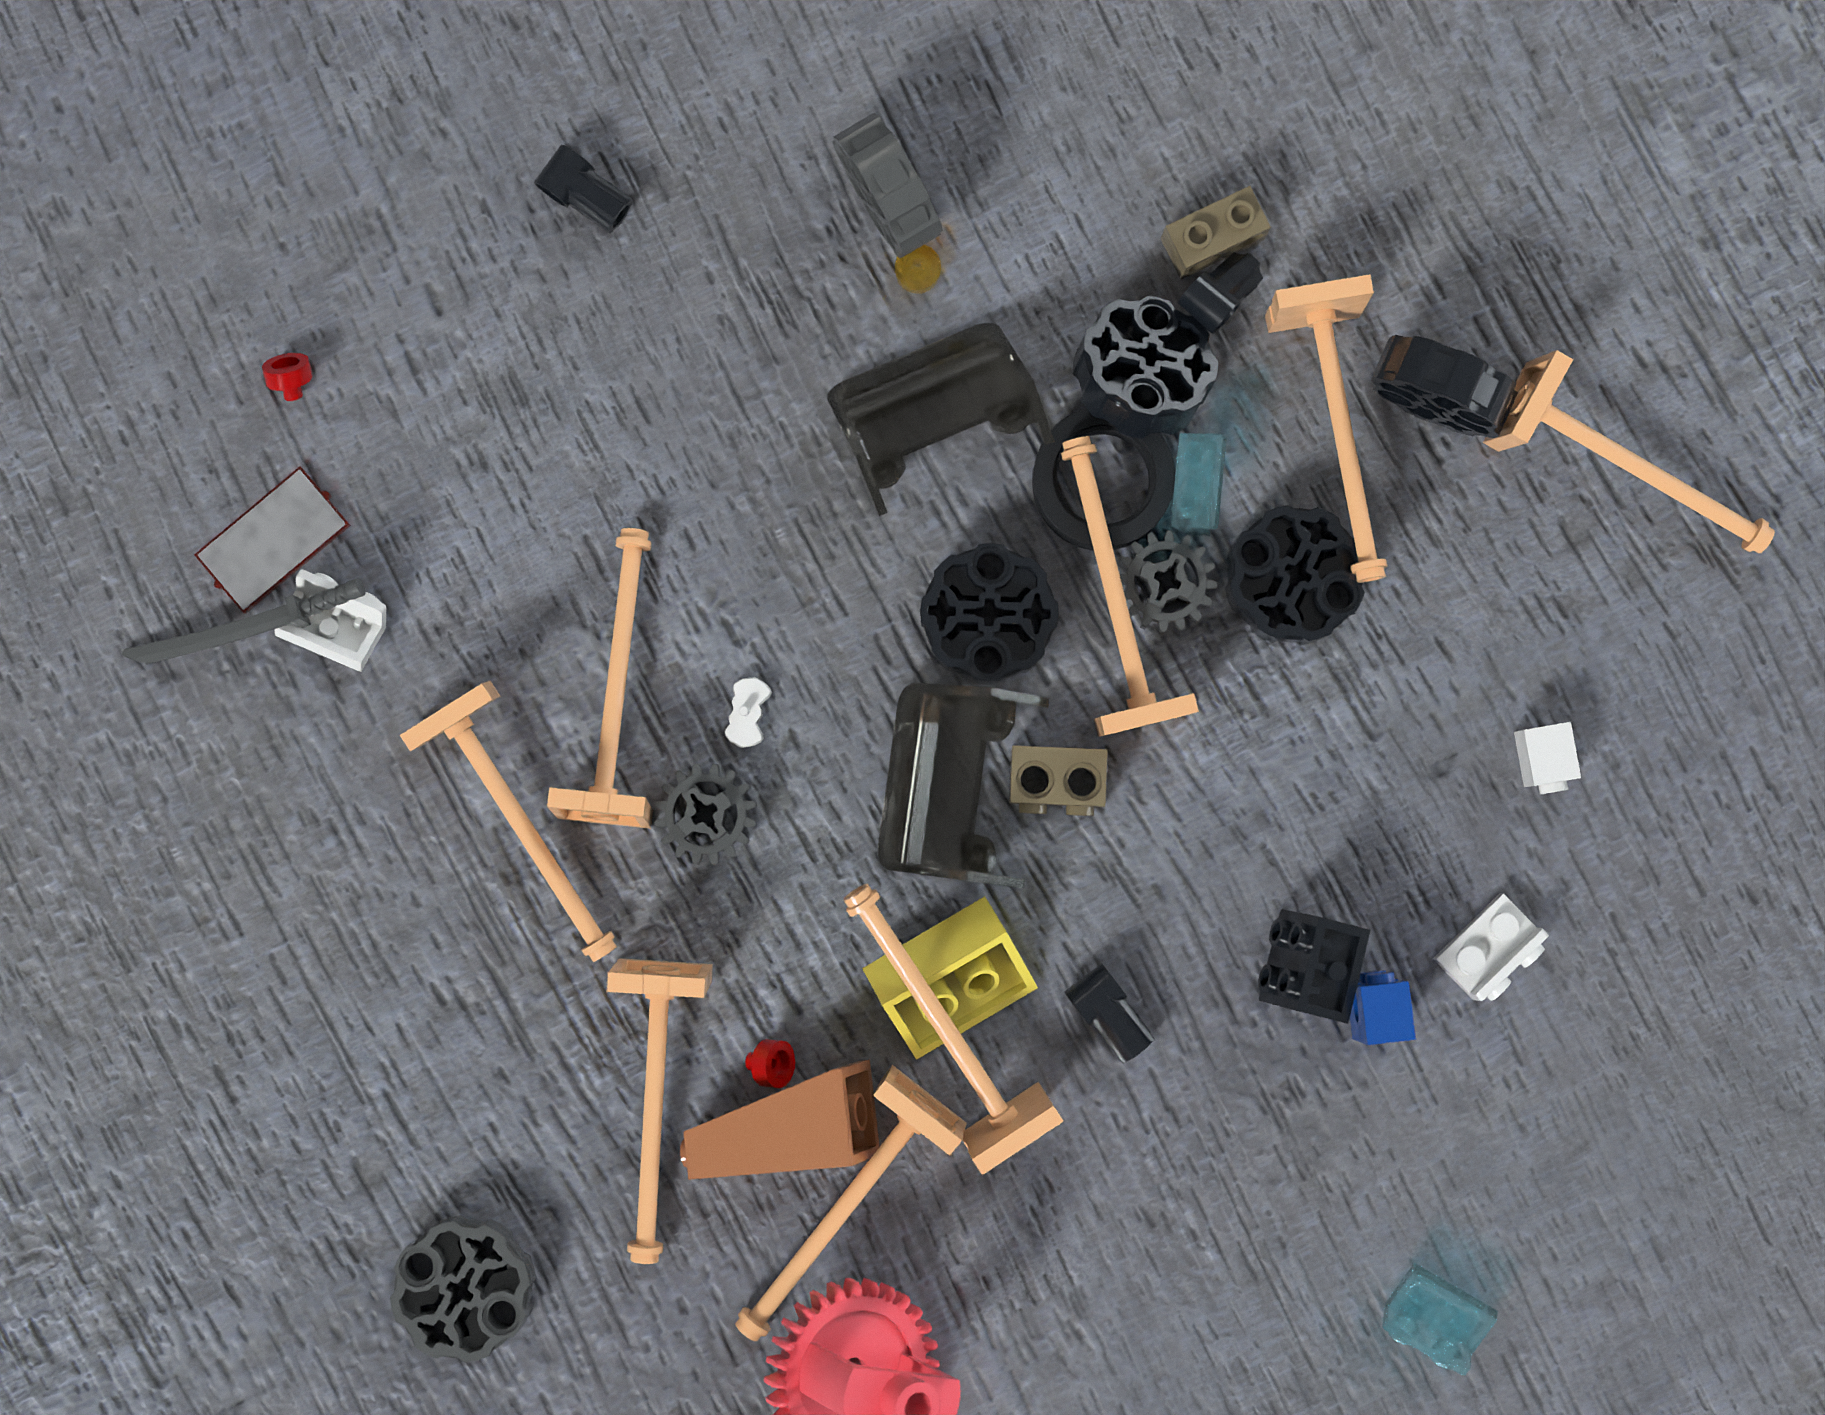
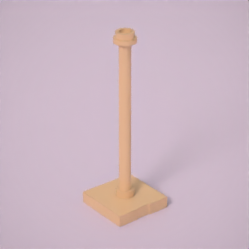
[1265,274,1388,583]
[1483,350,1775,554]
[1061,436,1199,737]
[547,528,653,829]
[400,681,617,962]
[843,884,1064,1175]
[607,958,713,1264]
[735,1065,967,1342]

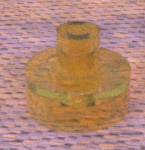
[895,245,941,294]

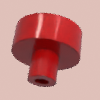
[262,353,313,401]
[745,1039,795,1088]

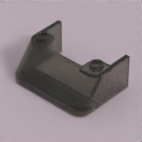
[827,323,1055,516]
[878,683,1049,889]

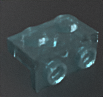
[1171,433,1227,536]
[1382,1262,1498,1376]

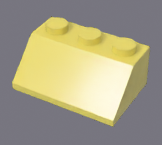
[862,896,1038,1060]

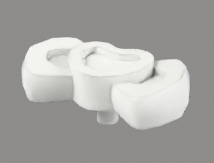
[724,677,772,748]

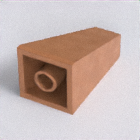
[680,1059,880,1180]

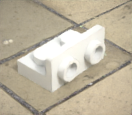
[1433,893,1549,1001]

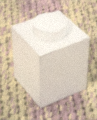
[1514,722,1581,794]

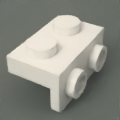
[275,569,386,672]

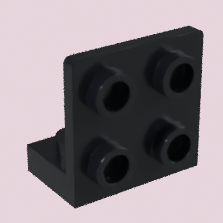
[1258,909,1371,1024]

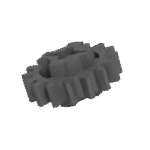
[1118,530,1218,634]
[655,763,757,865]

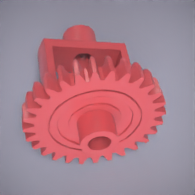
[764,1278,960,1415]

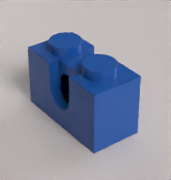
[1350,970,1416,1045]

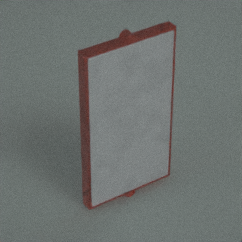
[194,466,351,614]

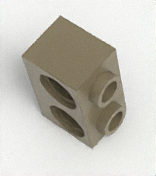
[1161,186,1271,280]
[1009,745,1108,816]

